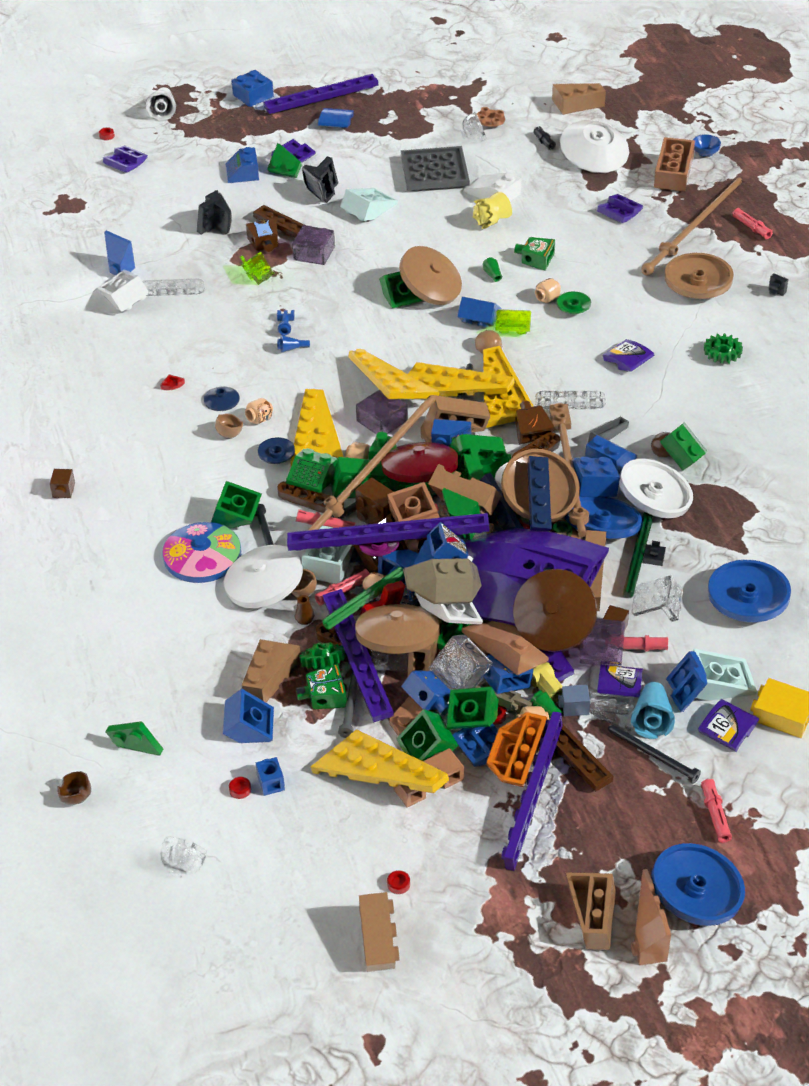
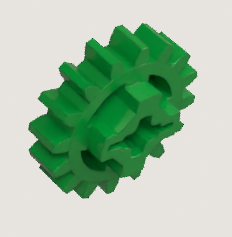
[704,333,743,364]
[299,642,346,670]

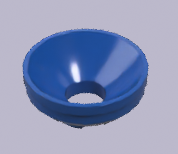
[693,134,721,157]

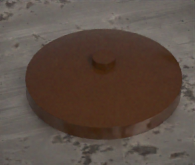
[513,569,597,653]

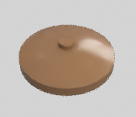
[399,246,462,305]
[665,253,734,299]
[501,449,579,522]
[355,604,439,654]

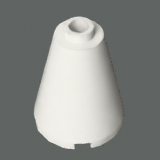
[146,87,176,121]

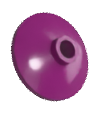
[359,541,399,556]

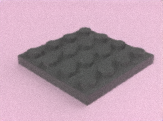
[400,146,470,191]

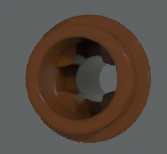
[294,595,315,625]

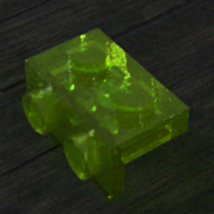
[240,251,275,285]
[495,309,531,334]

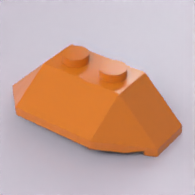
[487,712,547,787]

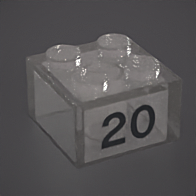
[429,635,493,690]

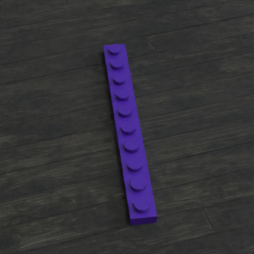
[287,513,489,551]

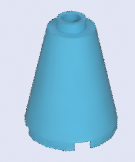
[631,682,675,739]

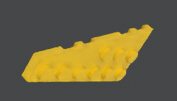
[483,346,533,428]
[348,349,439,399]
[408,362,515,397]
[290,389,344,466]
[310,729,449,793]

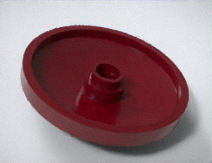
[381,442,458,483]

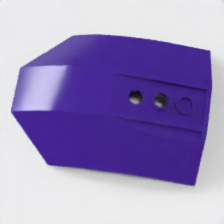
[465,528,609,626]

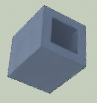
[558,685,590,716]

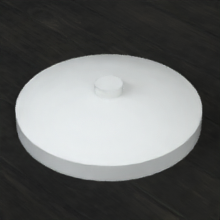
[619,459,693,518]
[224,545,303,608]

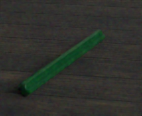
[623,512,653,598]

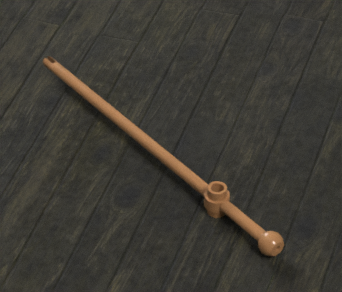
[641,178,742,276]
[308,395,436,530]

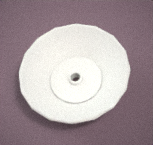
[560,120,629,173]

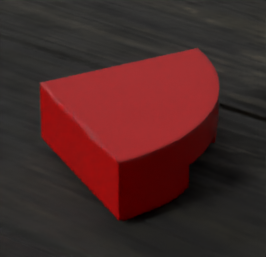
[160,374,185,390]

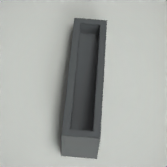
[588,416,629,442]

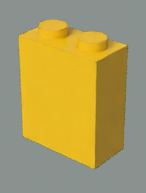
[750,678,809,738]

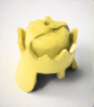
[473,192,512,229]

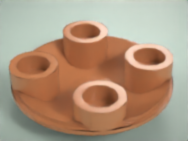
[475,107,505,127]

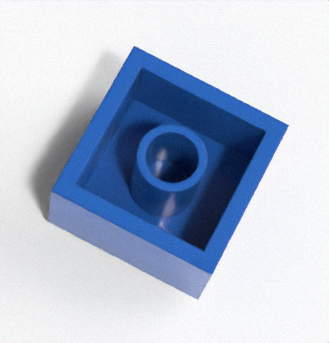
[231,70,274,107]
[573,456,620,497]

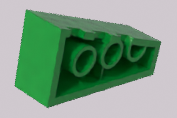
[331,457,407,499]

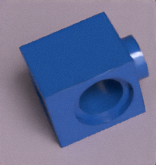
[255,757,285,796]

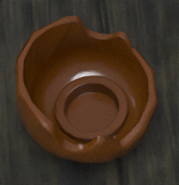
[651,432,670,458]
[57,771,92,805]

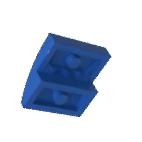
[318,108,354,128]
[666,651,707,712]
[452,723,498,767]

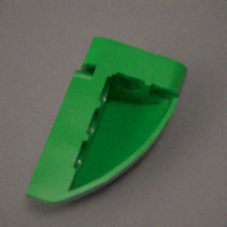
[449,434,511,518]

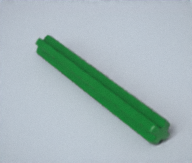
[322,567,405,630]

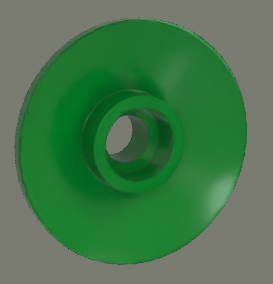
[557,291,591,314]

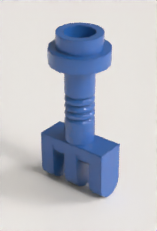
[277,310,295,336]

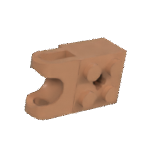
[387,482,440,553]

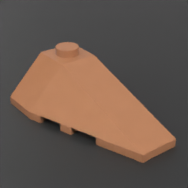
[462,623,549,675]
[631,869,671,965]

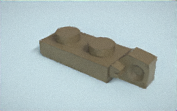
[474,679,533,714]

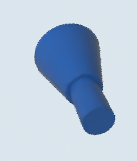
[277,335,310,353]

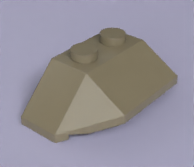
[403,559,482,604]

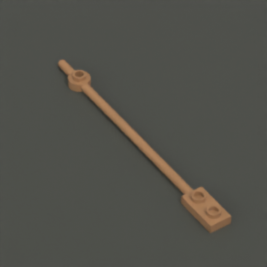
[549,403,589,537]

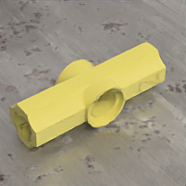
[531,662,562,703]

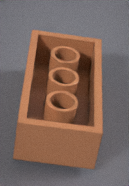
[654,137,695,191]

